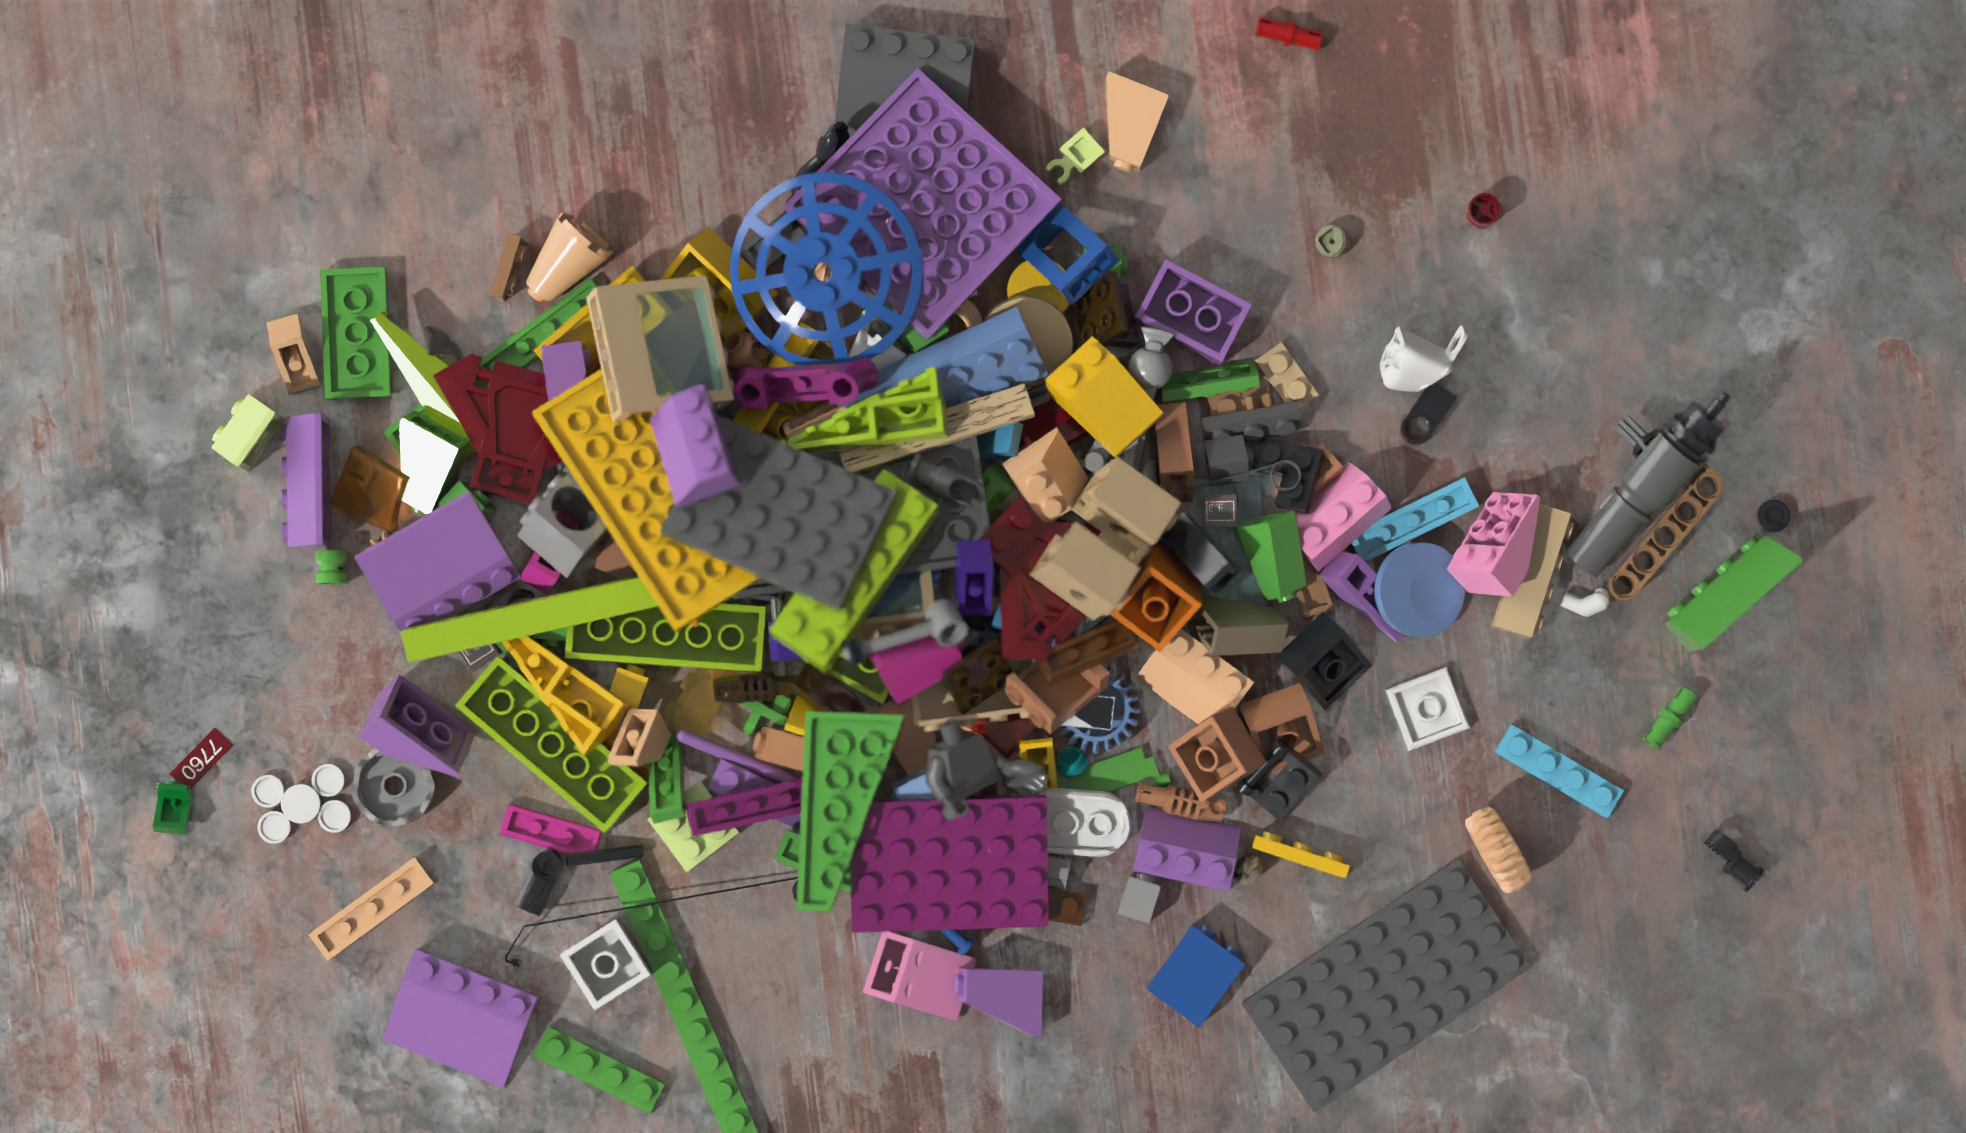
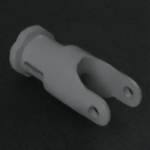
[905,453,984,507]

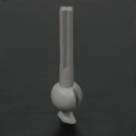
[1122,326,1174,472]

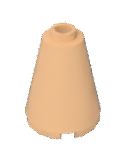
[526,211,613,303]

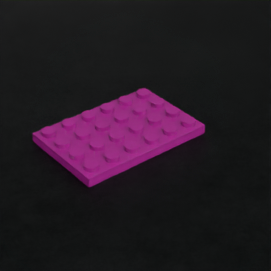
[850,795,1049,933]

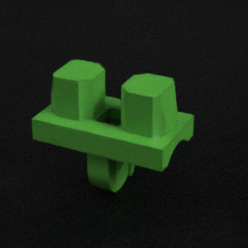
[740,695,792,736]

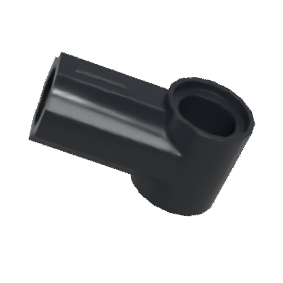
[514,850,564,916]

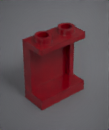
[1019,386,1090,451]

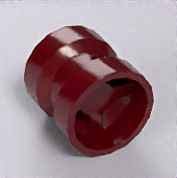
[1465,193,1501,229]

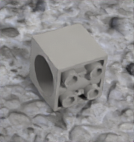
[517,471,608,578]

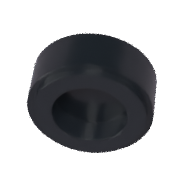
[1756,499,1790,533]

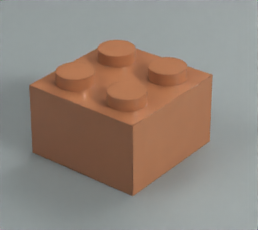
[1168,707,1266,802]

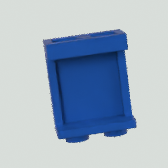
[1145,924,1246,1028]

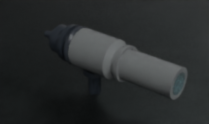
[1566,392,1730,577]

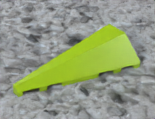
[779,366,949,453]

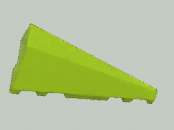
[370,311,476,457]

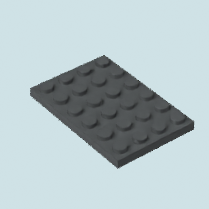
[660,415,897,612]

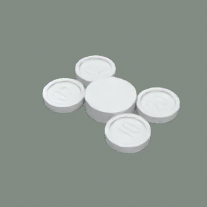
[251,764,351,844]

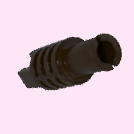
[713,671,798,703]

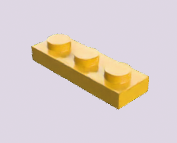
[1251,831,1350,878]

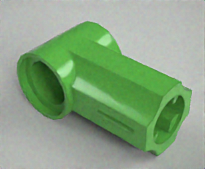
[982,461,1016,517]

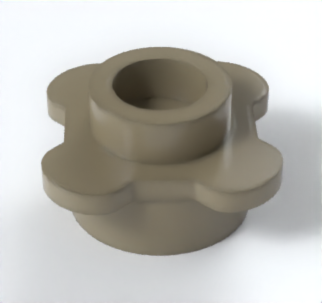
[1232,853,1263,886]

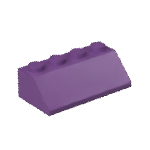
[281,413,331,549]

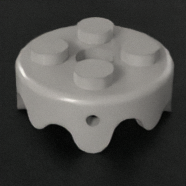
[352,748,436,826]

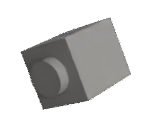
[1117,872,1161,924]

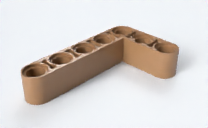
[1606,429,1724,601]

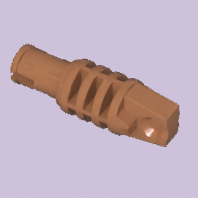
[1134,782,1227,822]

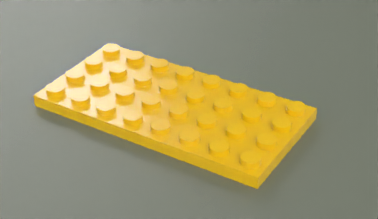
[532,349,761,632]

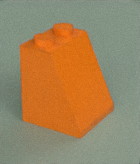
[1110,542,1202,652]

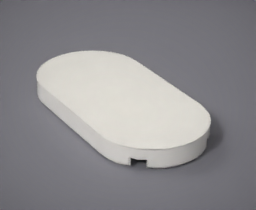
[1010,787,1131,857]

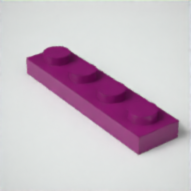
[685,778,803,837]

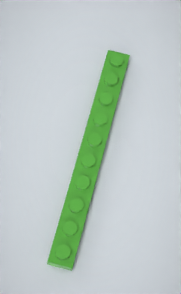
[610,860,759,1133]

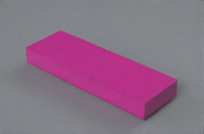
[500,803,603,854]

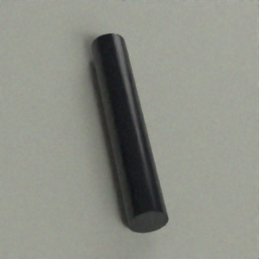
[566,844,644,867]

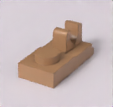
[1207,385,1275,417]

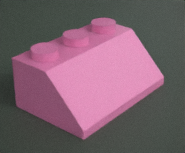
[1294,462,1392,572]

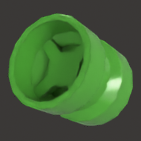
[315,550,348,584]

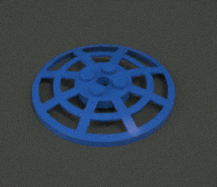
[730,172,924,366]

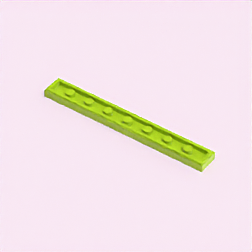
[400,576,658,663]

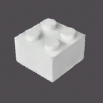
[560,919,653,1010]

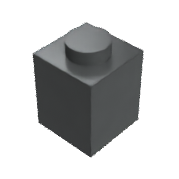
[1204,435,1254,486]

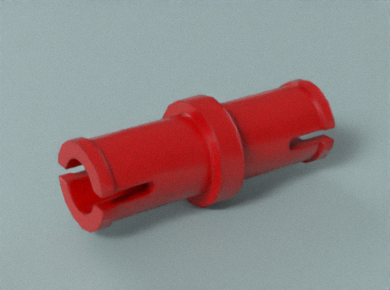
[1255,16,1323,52]

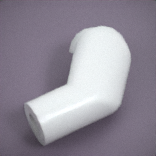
[1560,588,1610,617]

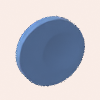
[1374,542,1465,637]

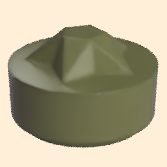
[1315,225,1350,258]

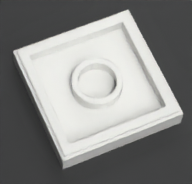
[1385,667,1470,751]

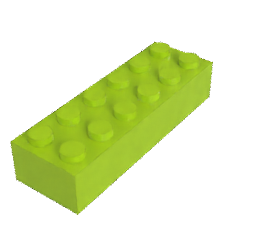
[769,469,940,674]
[565,603,768,673]
[455,656,649,833]

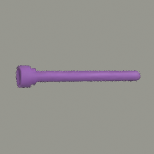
[677,730,803,782]

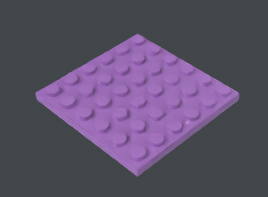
[784,68,1061,341]

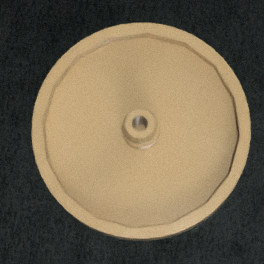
[983,295,1073,389]

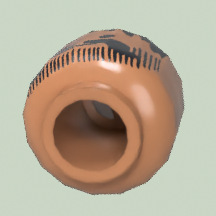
[722,331,770,372]

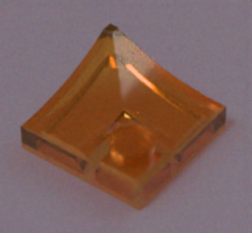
[330,445,410,532]

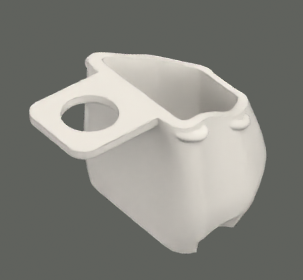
[1380,325,1468,392]

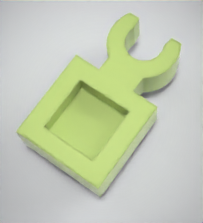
[1046,127,1105,185]

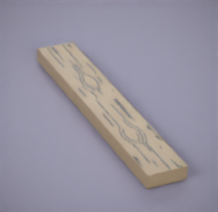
[838,384,1035,474]

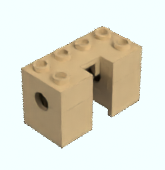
[1030,457,1181,620]

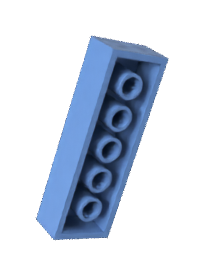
[844,307,1049,408]

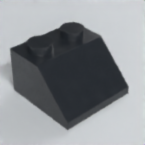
[1276,612,1372,710]

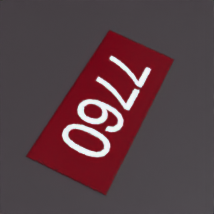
[170,727,233,789]

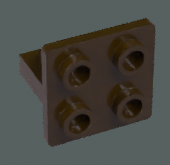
[1075,271,1139,349]
[940,638,1014,714]

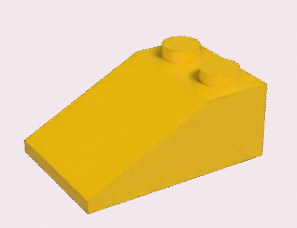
[1045,336,1163,458]

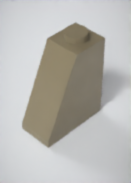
[1186,595,1289,656]

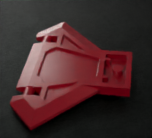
[433,354,563,505]
[977,497,1101,660]

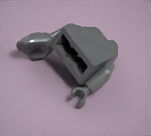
[925,719,1048,820]

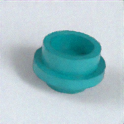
[1056,747,1088,777]

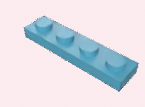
[1351,477,1479,562]
[1494,724,1624,819]

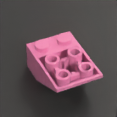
[1446,492,1540,597]
[863,931,977,1021]

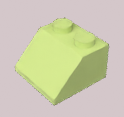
[211,394,285,472]

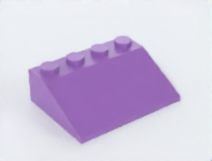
[354,491,521,631]
[382,948,541,1088]

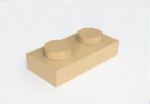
[1254,342,1319,408]

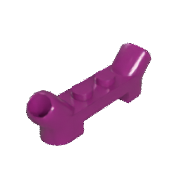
[732,357,879,409]

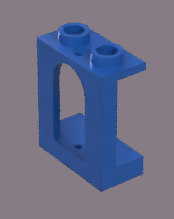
[1015,203,1118,305]

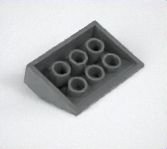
[835,24,975,129]

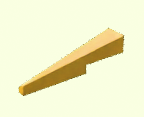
[502,636,631,756]

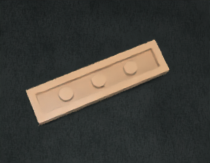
[308,857,435,961]

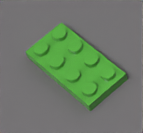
[320,266,392,400]

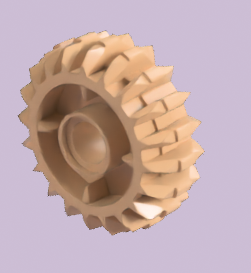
[1465,806,1531,893]

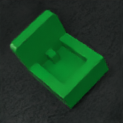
[153,781,193,835]

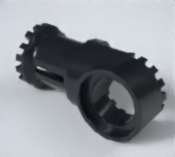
[1704,829,1764,892]

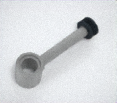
[842,600,968,667]

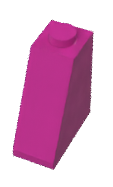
[869,635,965,705]

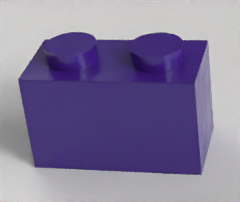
[955,539,993,616]

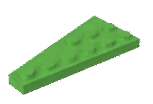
[797,711,905,912]

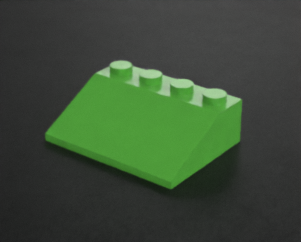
[1664,535,1803,652]

